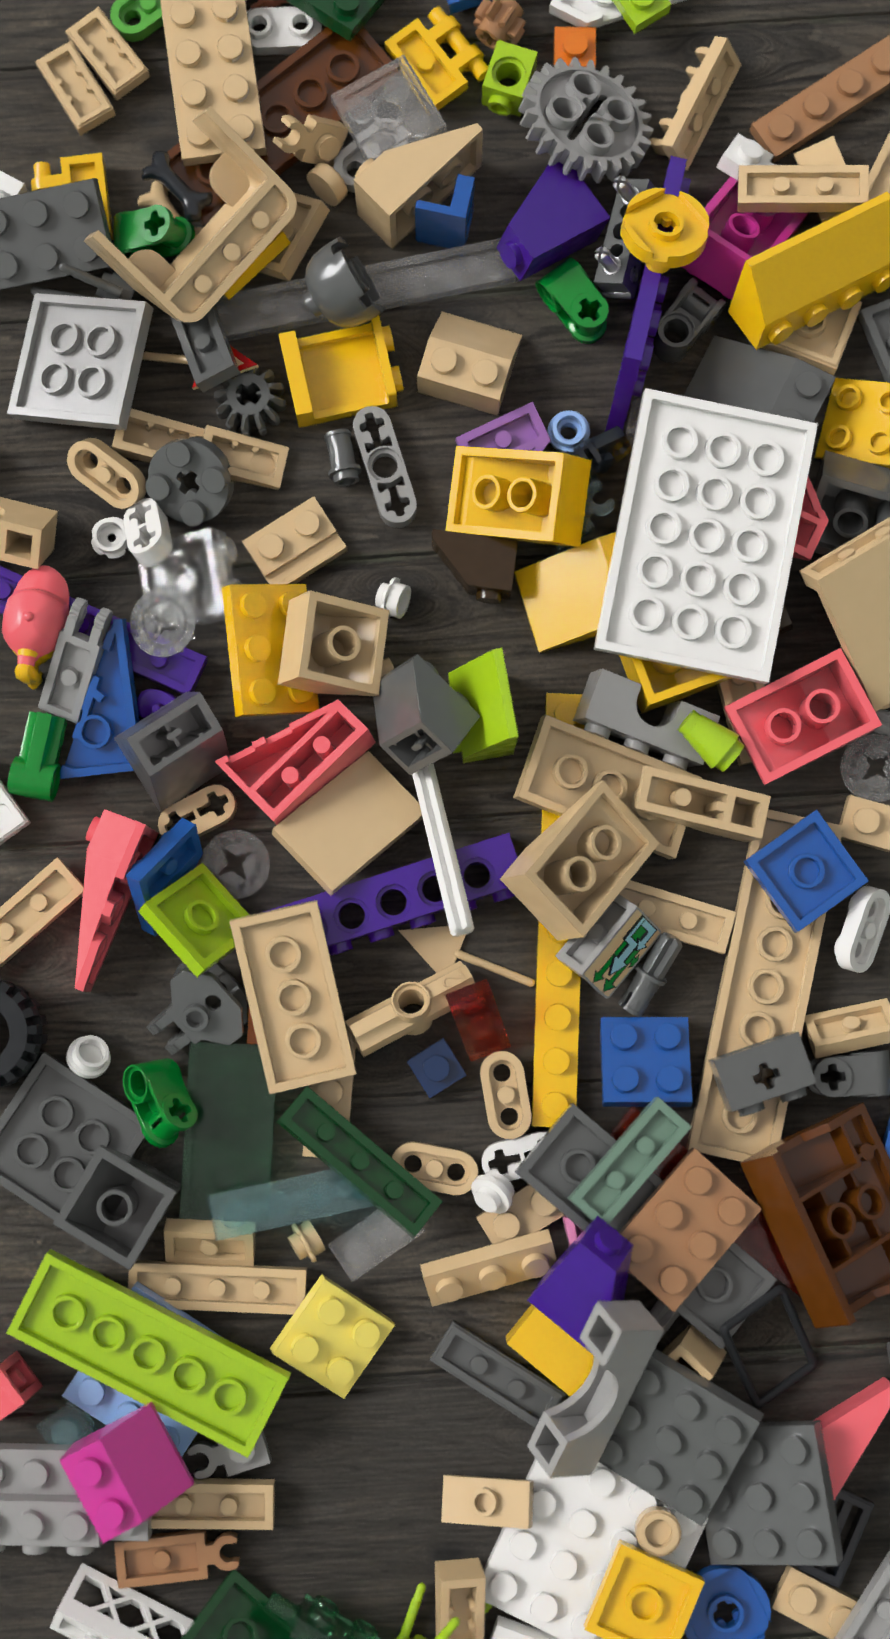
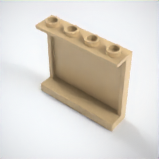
[799,517,890,712]

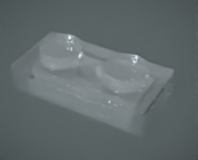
[328,1209,425,1282]

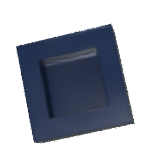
[407,1038,466,1098]

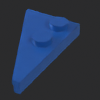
[60,618,139,779]

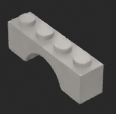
[527,1300,664,1478]

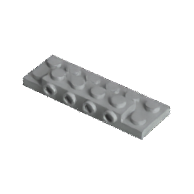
[0,1443,152,1556]

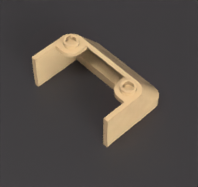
[84,106,297,323]

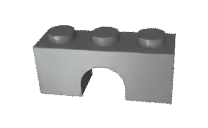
[573,668,720,771]

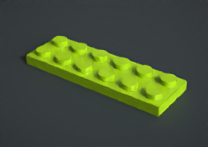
[7,1249,291,1458]

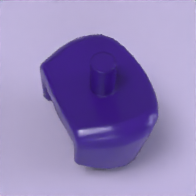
[137,689,177,718]

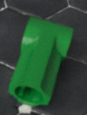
[7,711,68,802]

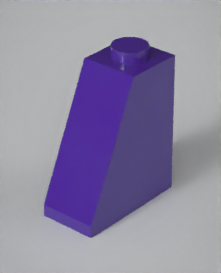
[496,162,610,281]
[527,1215,633,1354]

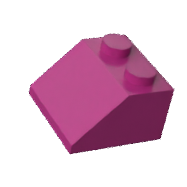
[59,1402,195,1543]

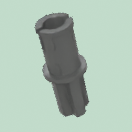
[618,932,682,1017]

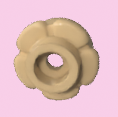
[287,1220,326,1263]

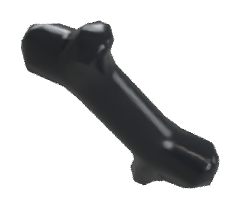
[141,150,213,223]

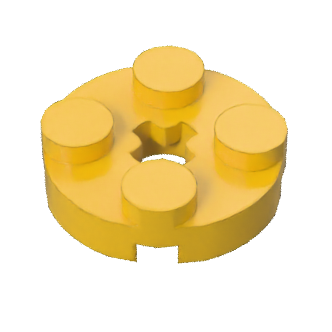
[620,188,709,273]

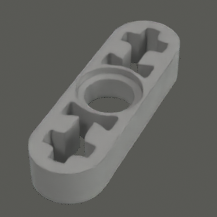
[353,406,417,528]

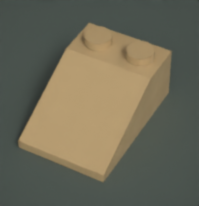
[354,123,483,249]
[500,780,660,941]

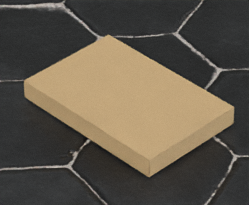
[272,751,423,896]

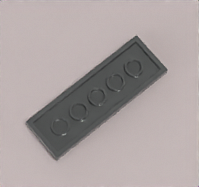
[514,1103,777,1350]

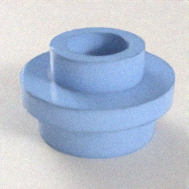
[547,410,590,453]

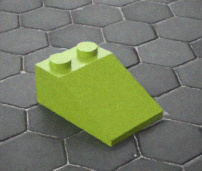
[448,648,518,763]

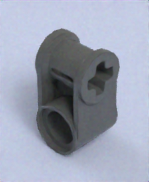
[653,277,727,363]
[807,1050,890,1097]

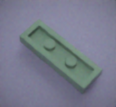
[567,1097,691,1224]

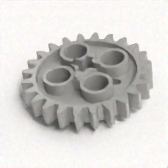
[519,57,653,183]

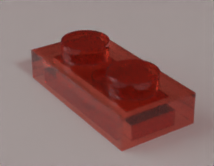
[445,979,511,1062]

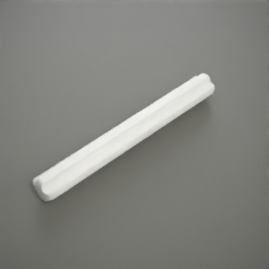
[412,763,474,937]

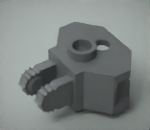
[146,961,249,1055]

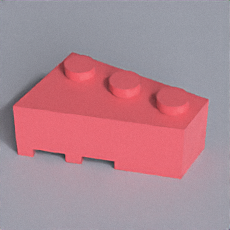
[215,700,376,825]

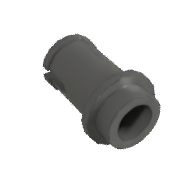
[324,429,362,487]

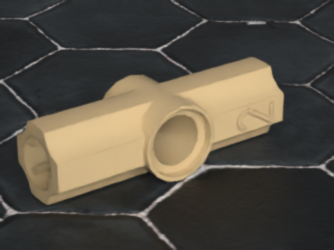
[345,961,479,1057]

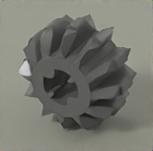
[214,367,287,436]

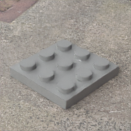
[7,293,154,430]

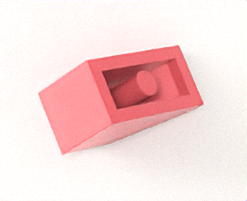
[0,1350,43,1421]

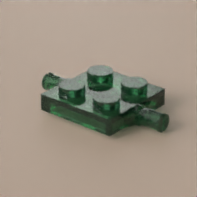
[264,1591,381,1639]

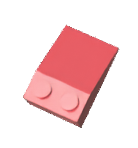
[724,648,882,785]

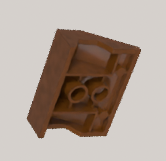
[740,1102,890,1329]

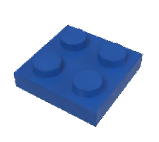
[743,810,869,933]
[600,1017,693,1107]

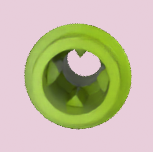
[677,710,745,772]

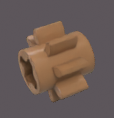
[474,0,526,50]

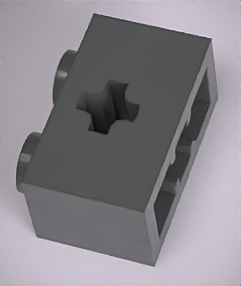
[708,1031,817,1117]

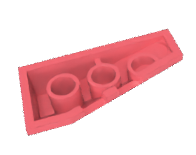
[75,809,159,992]

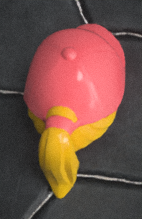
[2,565,70,690]

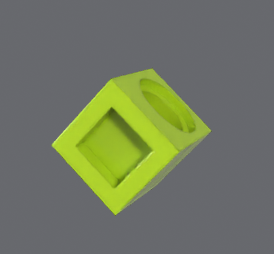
[481,40,538,117]

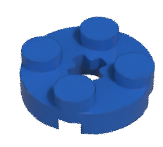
[685,1565,771,1639]

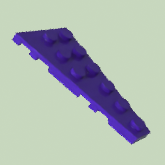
[605,156,691,431]

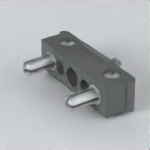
[594,176,660,299]

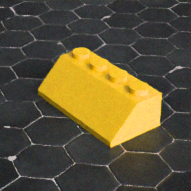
[728,191,890,350]

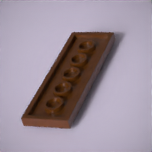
[167,27,402,227]

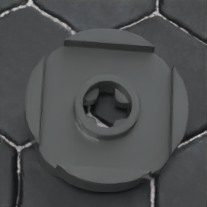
[145,437,234,526]

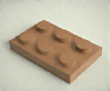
[619,1148,762,1312]

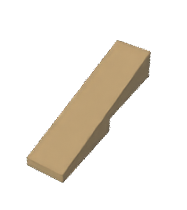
[111,408,289,490]
[435,1558,486,1639]

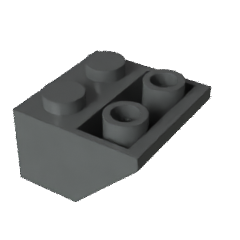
[373,654,480,775]

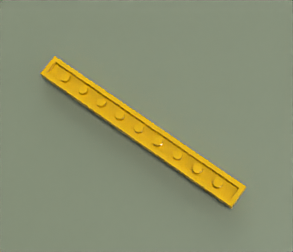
[531,693,585,1127]

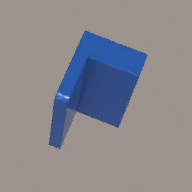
[415,174,475,252]

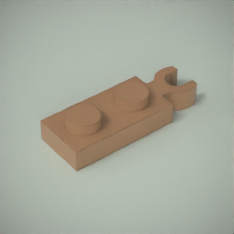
[114,1529,240,1589]

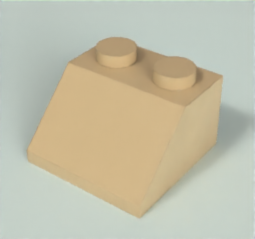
[417,312,522,416]
[278,590,389,696]

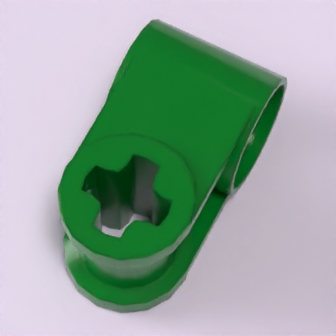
[114,205,195,258]
[535,257,609,344]
[123,1058,198,1148]

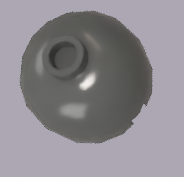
[303,236,384,328]

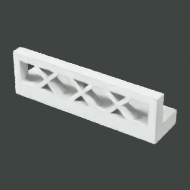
[50,1563,194,1639]

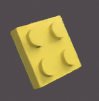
[270,1274,395,1399]

